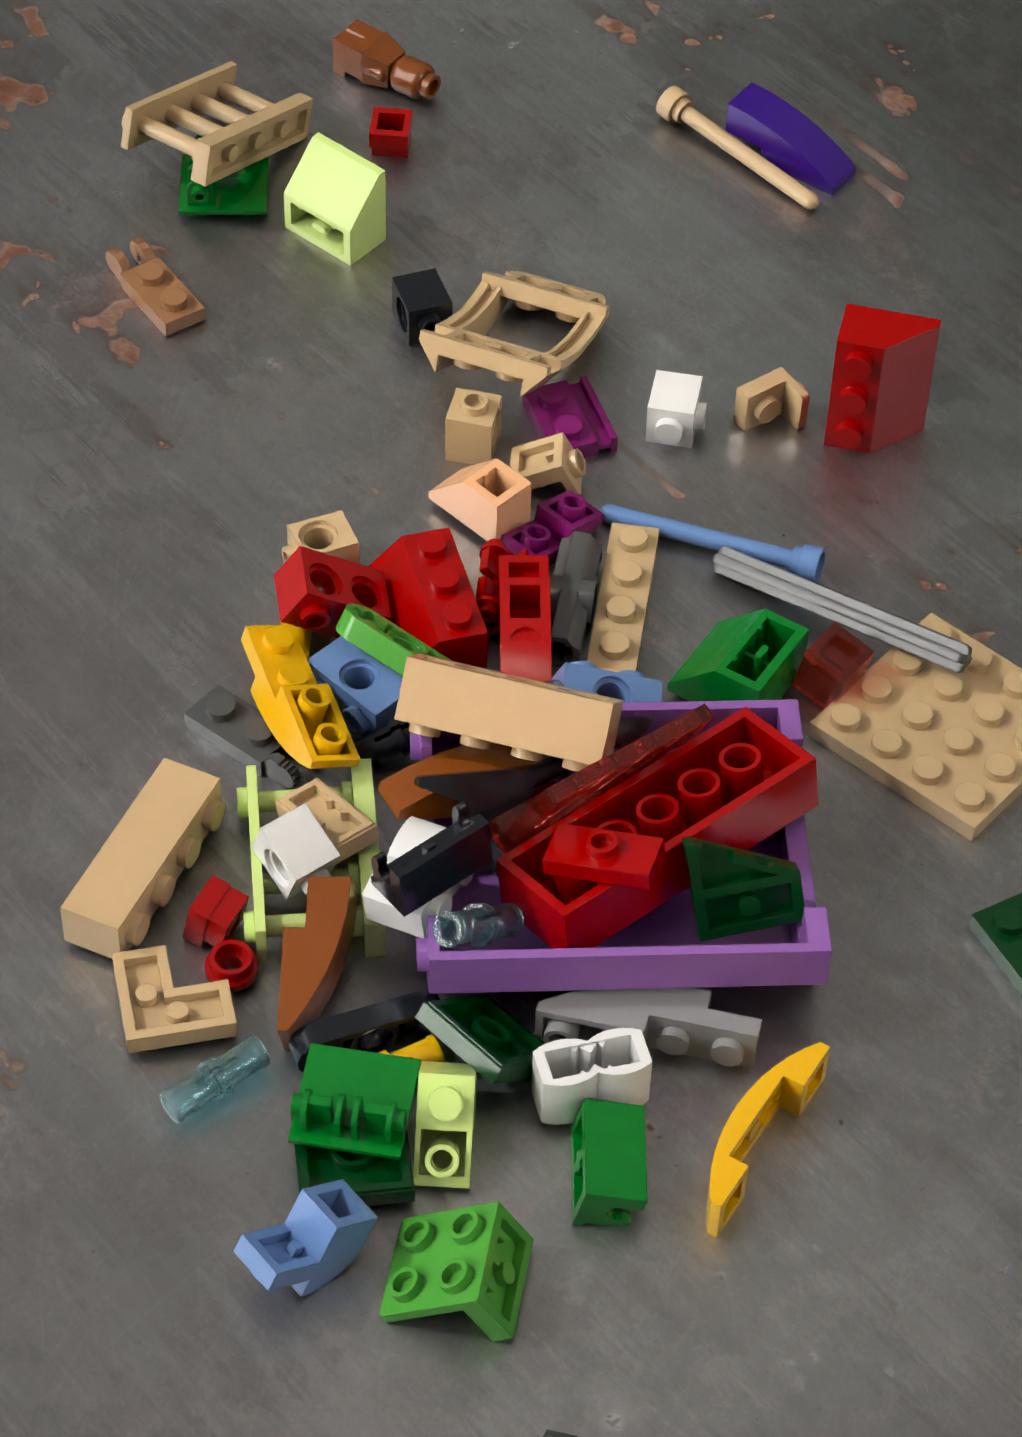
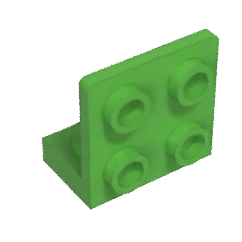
[379,1201,534,1342]

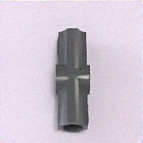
[549,531,602,668]

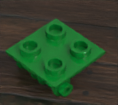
[179,135,269,216]
[288,1043,421,1160]

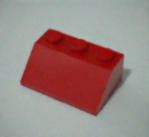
[824,303,941,453]
[368,527,488,669]

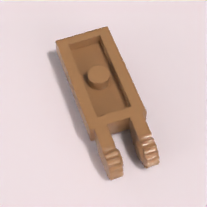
[105,237,206,337]

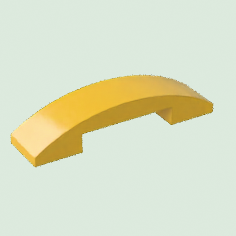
[706,1042,830,1238]

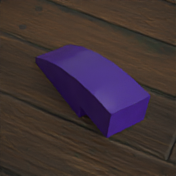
[726,82,856,196]

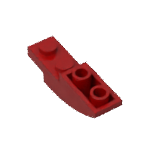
[499,555,552,683]

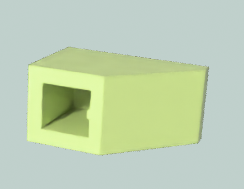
[413,1061,477,1189]

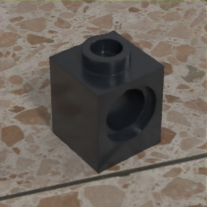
[392,268,453,346]

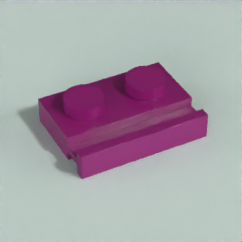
[522,376,618,458]

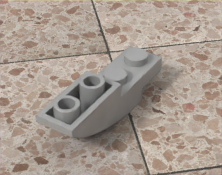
[535,988,762,1069]

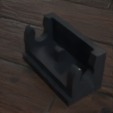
[371,801,493,917]

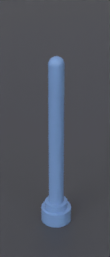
[600,504,826,583]

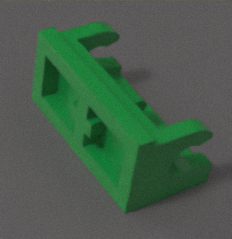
[571,1098,648,1226]

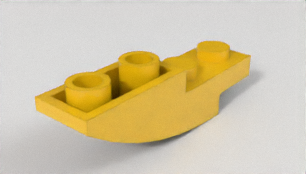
[241,624,361,769]

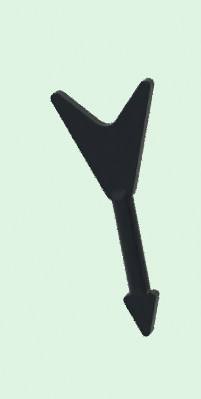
[414,716,654,839]

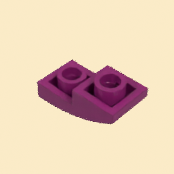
[500,490,604,566]

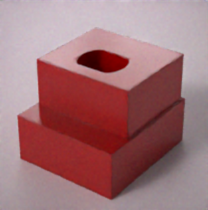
[369,107,413,158]
[182,875,249,947]

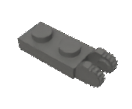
[184,684,314,789]

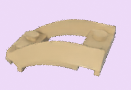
[419,271,610,397]

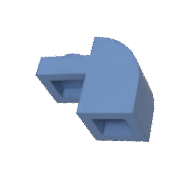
[233,1179,378,1297]

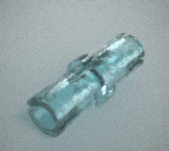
[433,902,524,948]
[159,1035,271,1123]

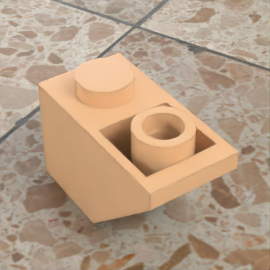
[429,458,532,541]

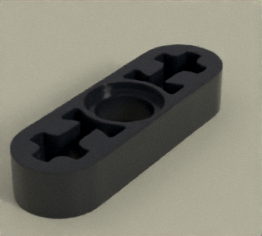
[289,990,441,1073]

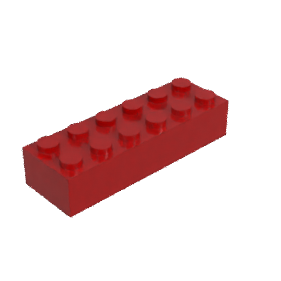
[496,707,818,949]

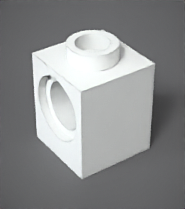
[252,803,341,900]

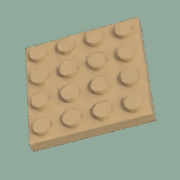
[808,613,1022,842]

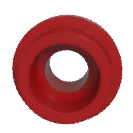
[204,939,259,992]

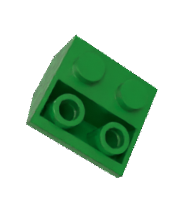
[667,609,809,701]

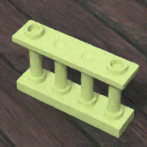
[236,758,386,964]

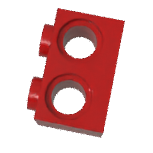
[274,546,392,638]

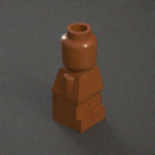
[333,20,441,100]

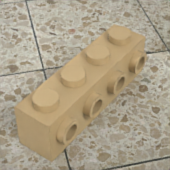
[394,654,624,774]
[60,757,226,959]

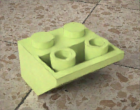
[284,132,386,266]

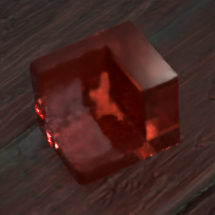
[792,622,875,709]

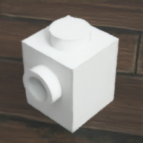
[645,370,708,448]

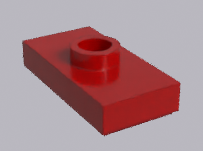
[542,823,665,890]

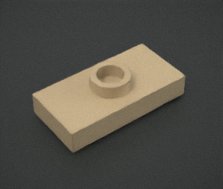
[275,778,380,864]

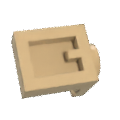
[733,367,810,432]
[510,432,587,495]

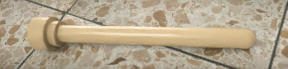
[656,85,819,210]

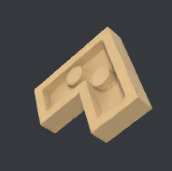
[112,945,238,1054]

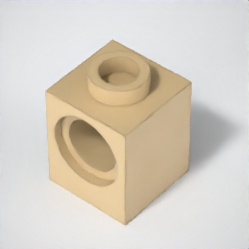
[445,387,502,465]
[282,510,360,564]

